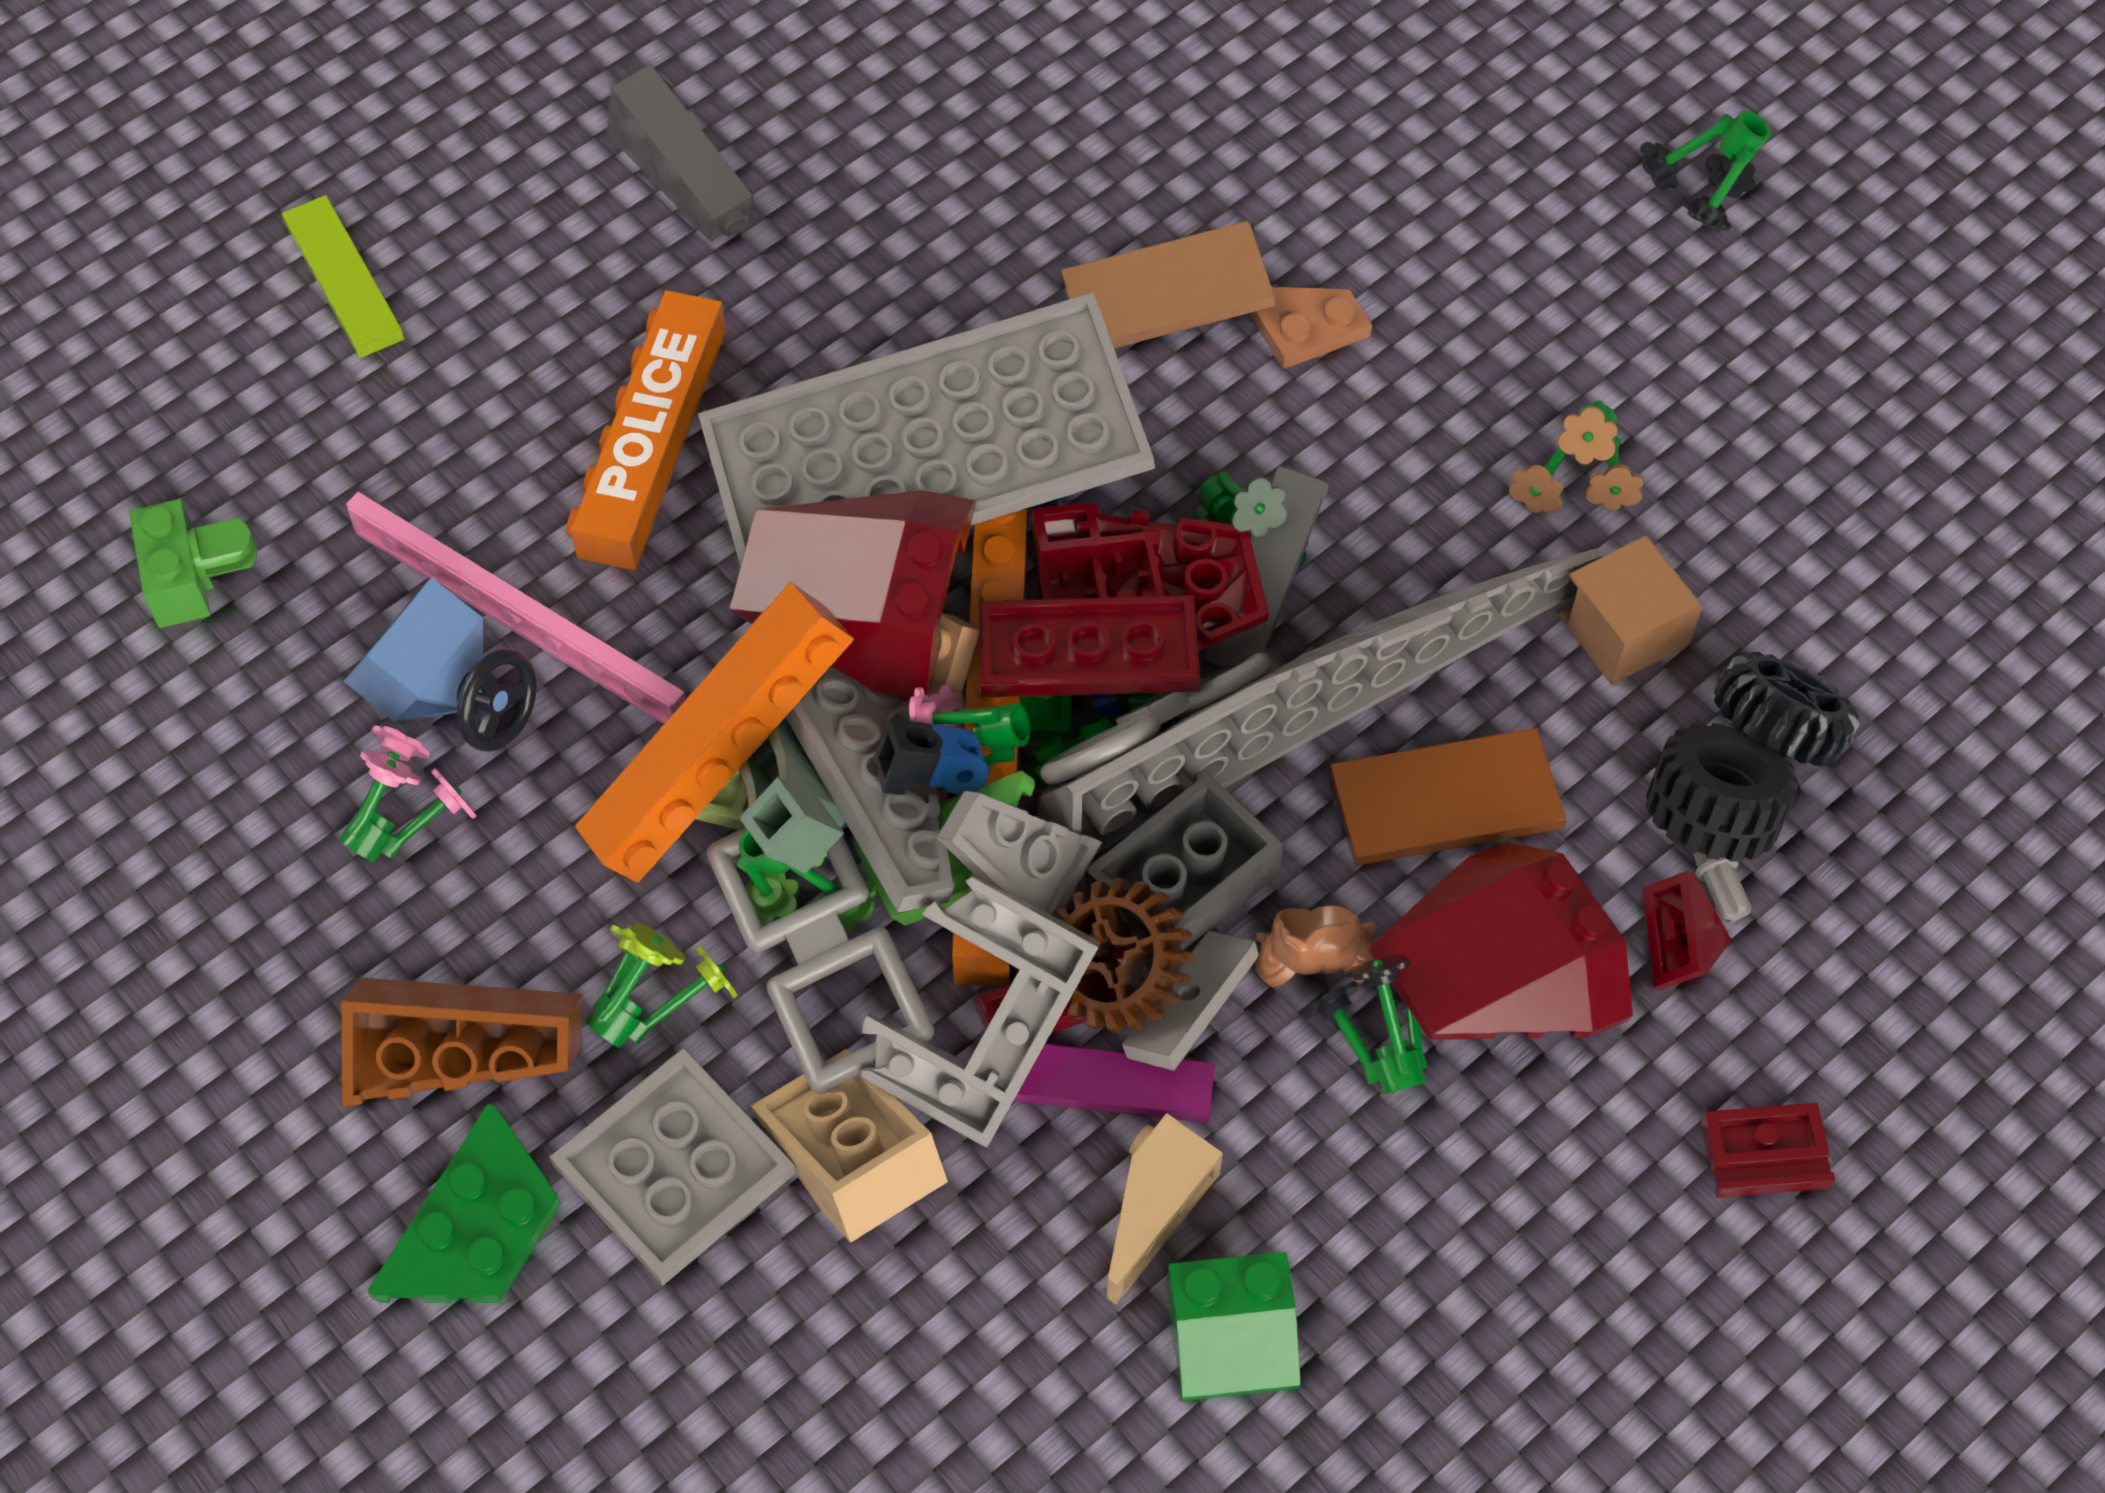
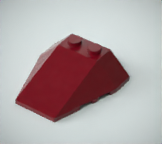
[730,490,976,700]
[1368,842,1633,1040]

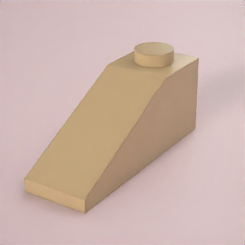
[1107,1113,1223,1305]

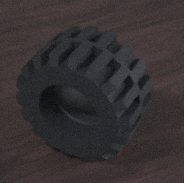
[1646,723,1798,862]

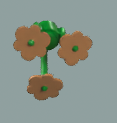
[1509,400,1644,513]

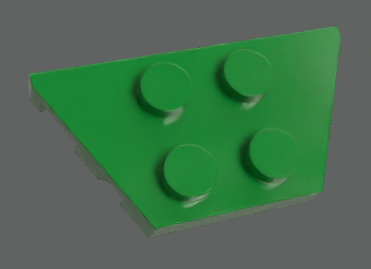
[367,1103,561,1303]

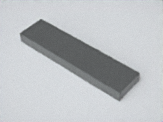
[1204,466,1329,668]

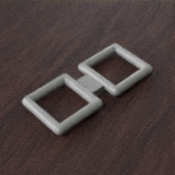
[706,827,935,1093]

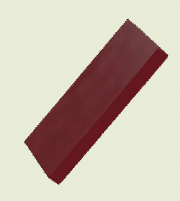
[979,595,1200,697]

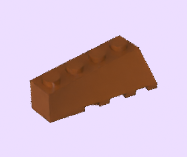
[341,977,583,1107]

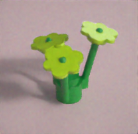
[585,923,739,1048]

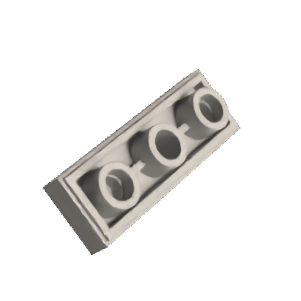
[1122,931,1259,1071]

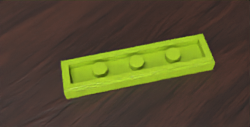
[281,195,405,359]

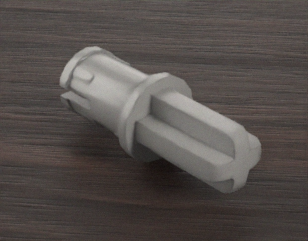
[1692,852,1751,922]

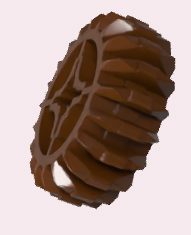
[1057,878,1195,1033]

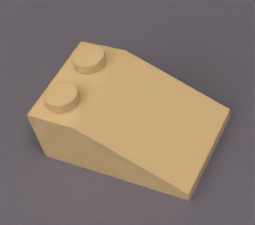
[751,1049,948,1243]

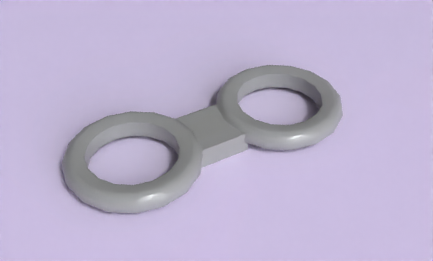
[1040,653,1272,785]

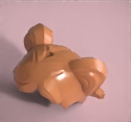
[1254,905,1376,987]

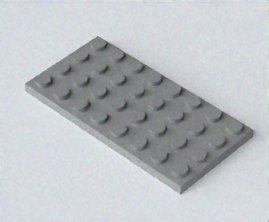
[698,292,1155,567]

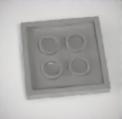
[550,1048,796,1286]

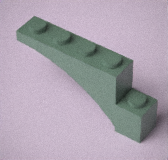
[739,719,846,873]

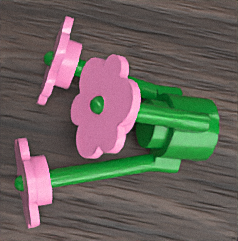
[909,684,1030,802]
[338,726,477,864]

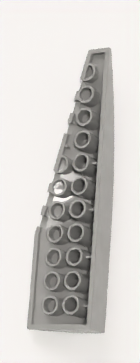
[1037,548,1603,861]

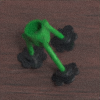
[1640,110,1771,232]
[1302,955,1428,1095]

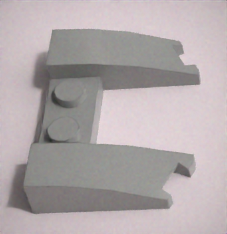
[861,876,1101,1148]

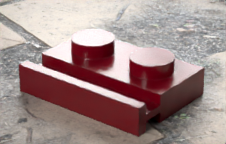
[1701,1102,1835,1198]

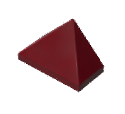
[1642,870,1732,990]

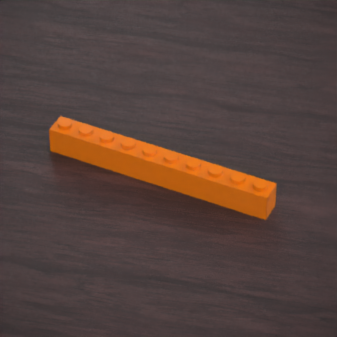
[952,508,1028,986]

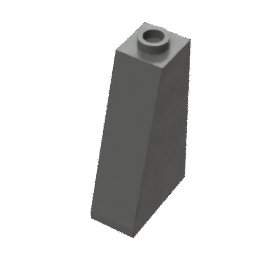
[607,64,753,241]

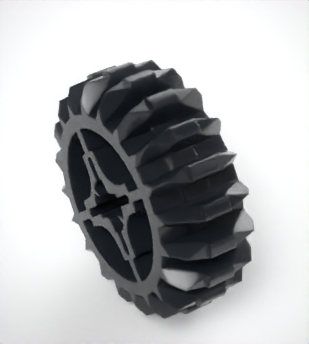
[1713,652,1860,766]

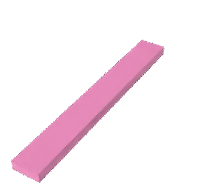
[346,492,686,724]

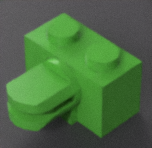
[129,499,258,628]

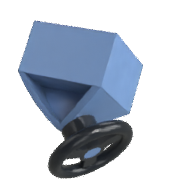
[343,577,537,752]

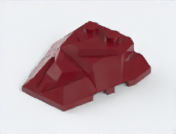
[1031,502,1269,651]

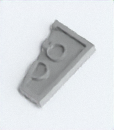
[937,791,1102,919]

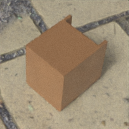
[1558,536,1703,685]

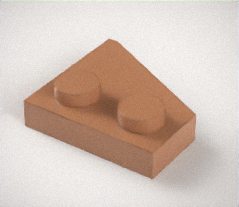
[1249,287,1372,369]

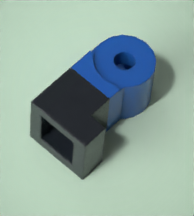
[873,718,989,795]

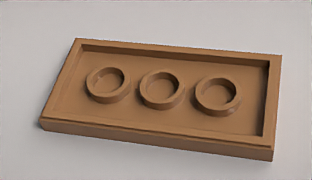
[1061,221,1275,348]

